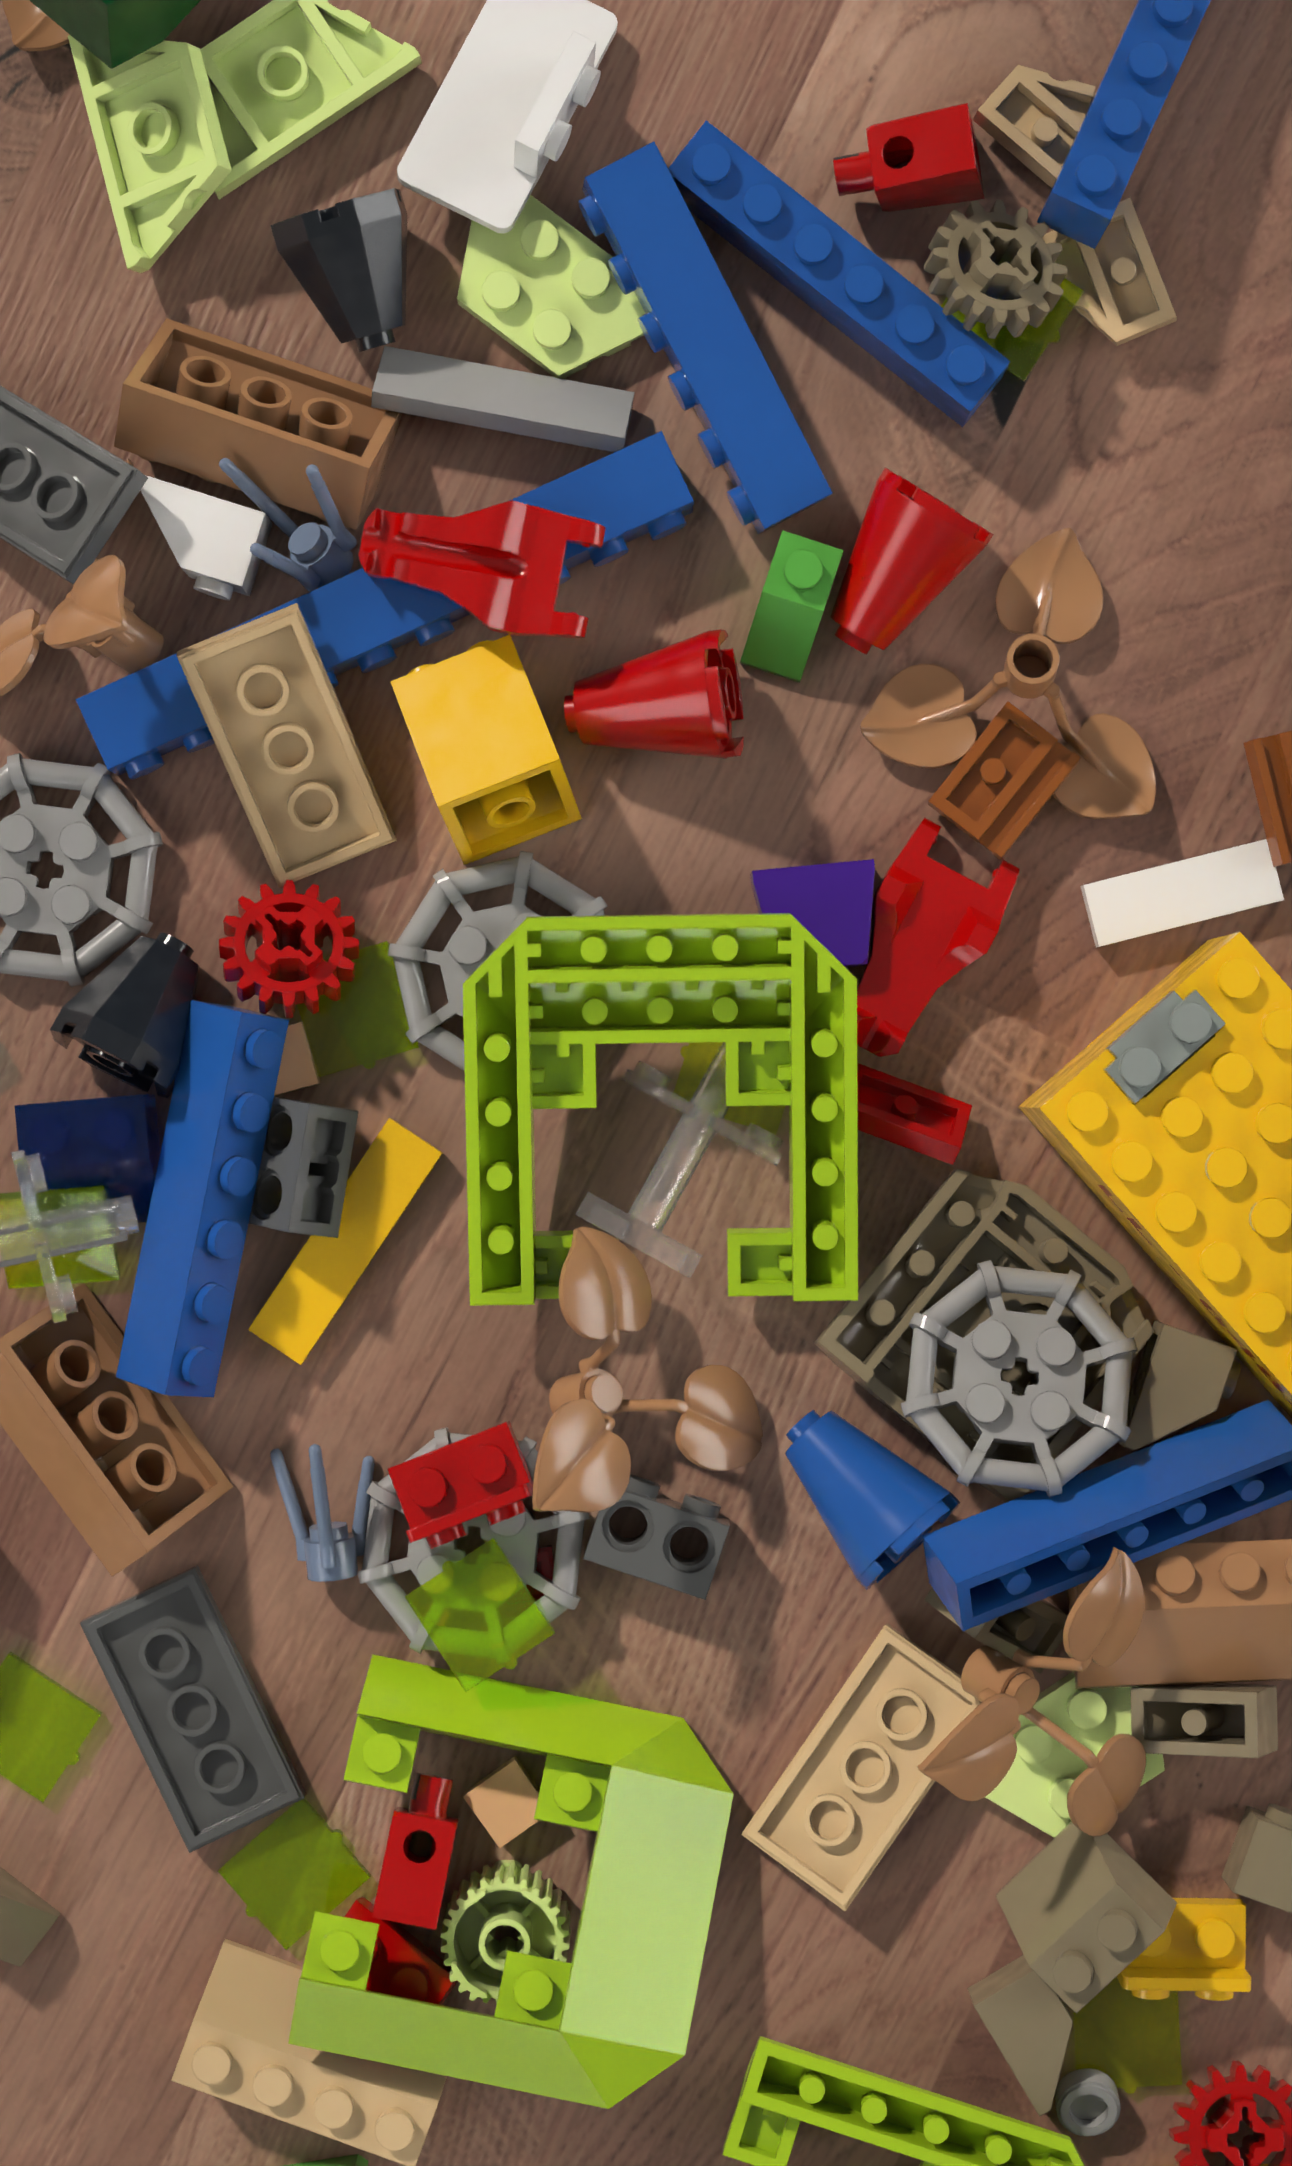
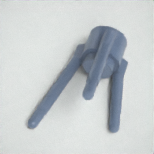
[219,458,357,592]
[270,1444,375,1582]

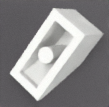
[140,475,272,601]

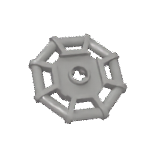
[0,753,163,987]
[387,851,608,1071]
[900,1260,1138,1497]
[357,1427,590,1664]

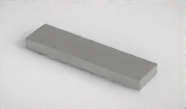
[371,346,635,452]

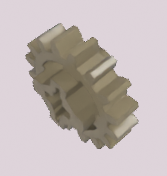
[924,199,1067,339]

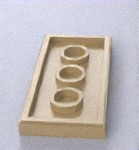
[177,603,397,888]
[741,1624,982,1911]

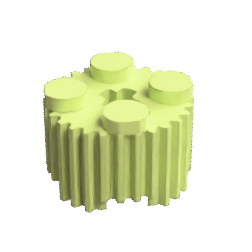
[440,1860,571,2004]

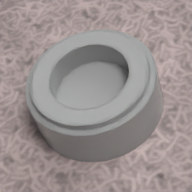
[1054,2068,1121,2136]

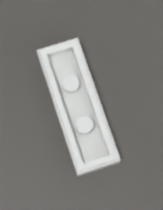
[1080,839,1284,948]

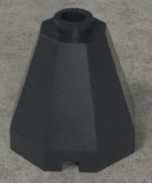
[270,188,408,352]
[50,933,200,1098]

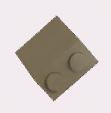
[996,1821,1177,2014]

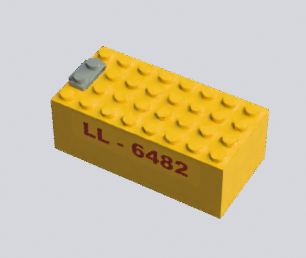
[1018,932,1292,1418]

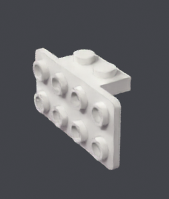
[397,0,618,234]

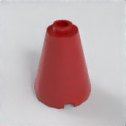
[830,467,994,655]
[564,629,744,759]

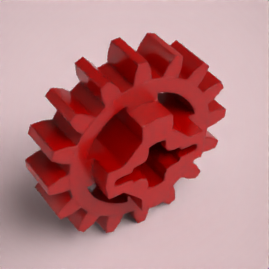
[219,880,359,1018]
[1169,2060,1292,2166]

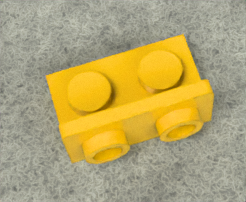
[1116,1898,1251,2001]

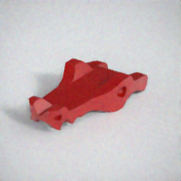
[359,500,606,638]
[857,817,1020,1057]

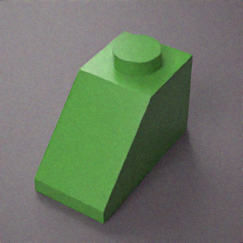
[740,530,844,683]

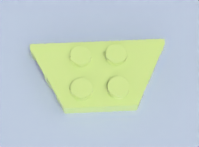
[200,0,422,200]
[68,35,232,273]
[457,195,645,379]
[985,1671,1165,1838]

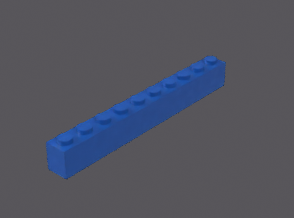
[75,431,694,779]

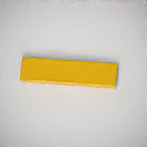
[248,1118,443,1365]

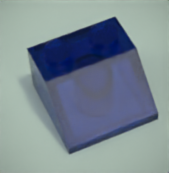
[15,1094,160,1232]

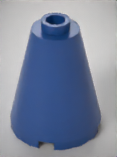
[785,1410,961,1590]

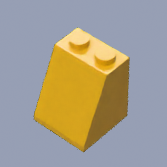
[390,635,582,865]

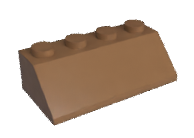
[114,318,403,530]
[0,1282,234,1577]
[1068,1539,1292,1689]

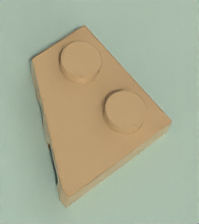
[973,65,1096,188]
[1043,198,1177,346]

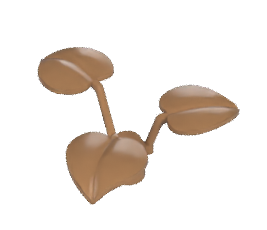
[0,459,164,697]
[860,528,1156,819]
[532,1227,763,1513]
[917,1547,1146,1837]

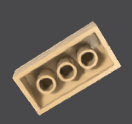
[171,1939,447,2166]

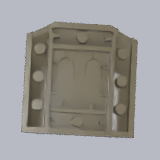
[814,1169,1154,1502]

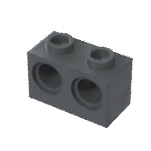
[249,1097,359,1238]
[583,1474,730,1600]

